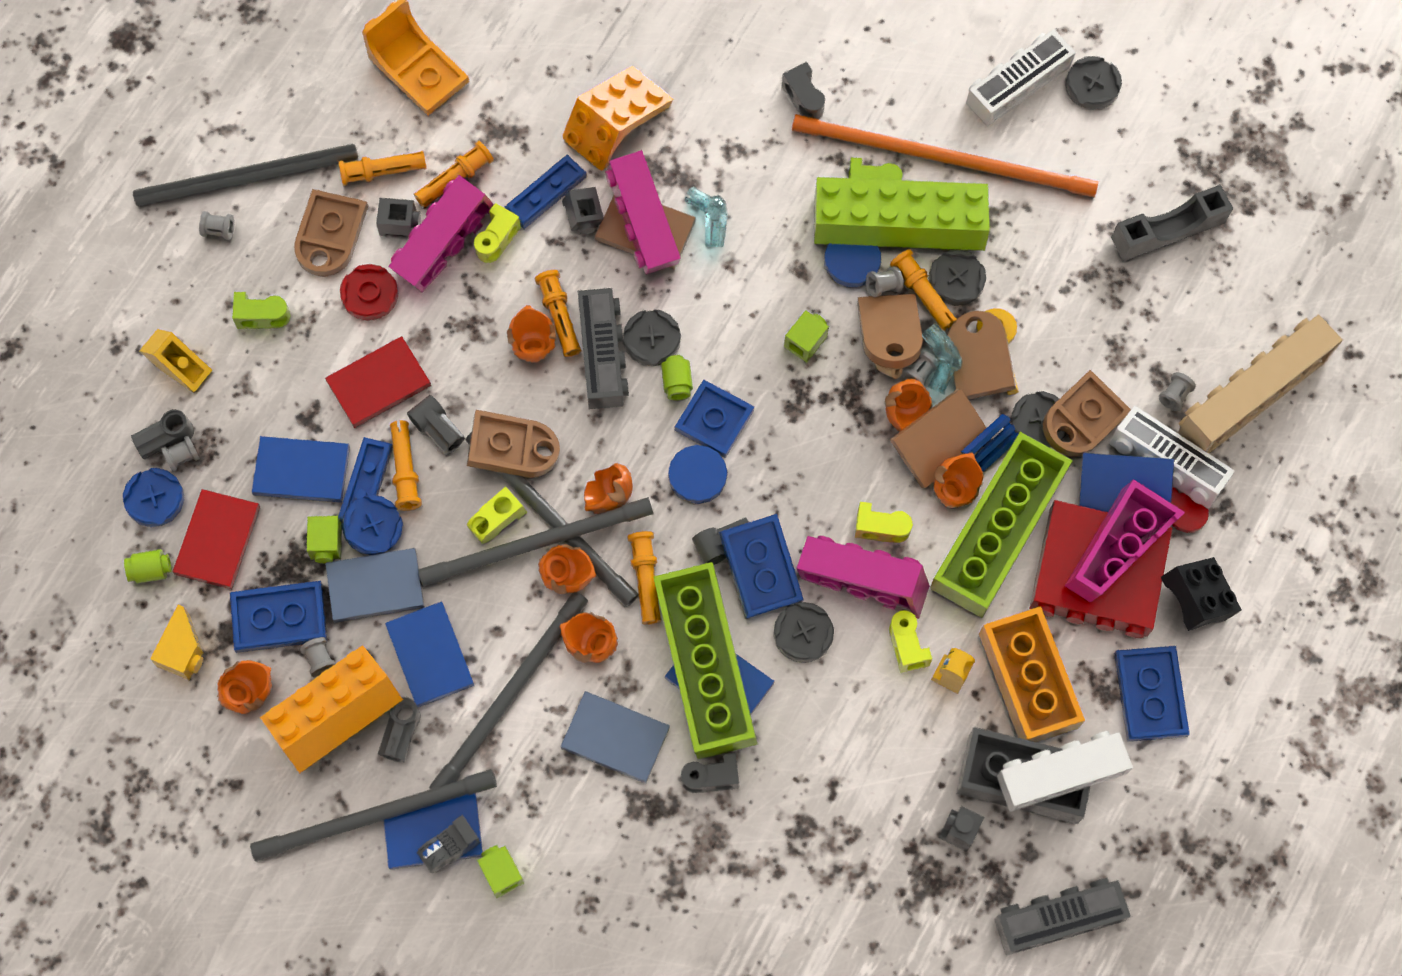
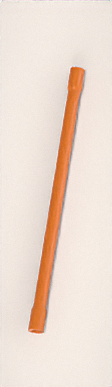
[792,114,1099,198]

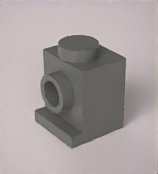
[562,187,604,234]
[376,198,421,236]
[939,806,984,852]

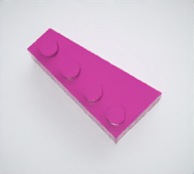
[605,150,681,275]
[388,175,494,292]
[1065,479,1185,602]
[796,536,930,619]

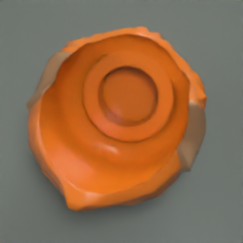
[507,305,556,363]
[885,378,933,432]
[934,453,984,508]
[584,463,633,514]
[538,544,596,594]
[560,612,618,663]
[217,660,272,714]

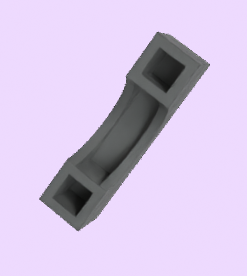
[1111,184,1233,262]

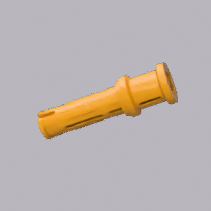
[413,141,494,209]
[338,151,427,186]
[890,249,957,331]
[535,270,582,357]
[390,420,422,511]
[627,531,661,625]

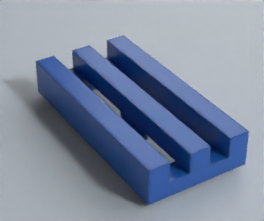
[961,414,1018,472]

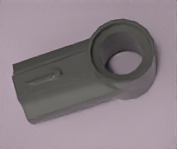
[407,395,465,455]
[131,409,194,459]
[692,517,750,565]
[378,697,421,762]

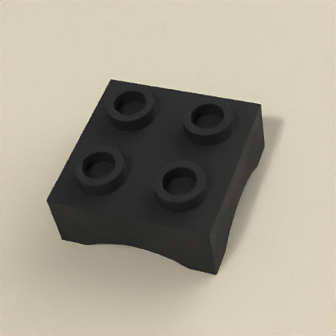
[1161,557,1242,631]

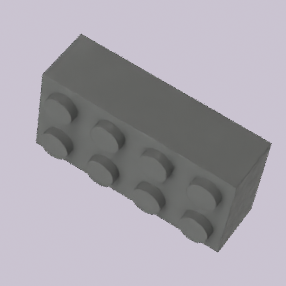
[956,727,1090,824]

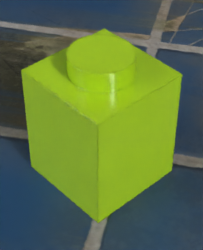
[784,310,829,363]
[307,516,342,563]
[477,845,525,898]

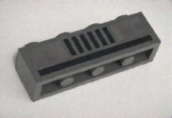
[578,288,629,409]
[994,878,1131,956]

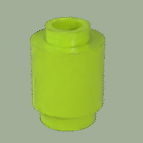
[661,355,693,401]
[124,549,172,584]

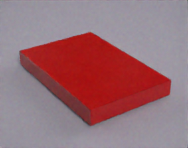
[325,336,431,428]
[172,489,260,590]

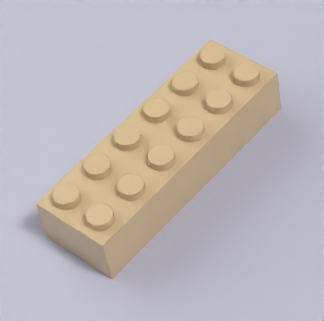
[1177,314,1343,454]

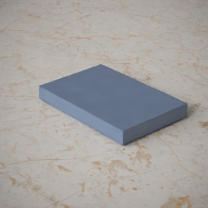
[325,548,424,623]
[560,691,670,784]

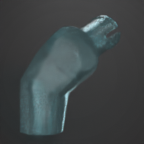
[685,186,727,247]
[922,322,962,394]

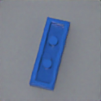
[504,154,587,229]
[338,437,393,522]

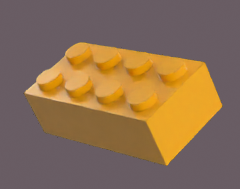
[979,606,1085,742]
[260,645,403,773]

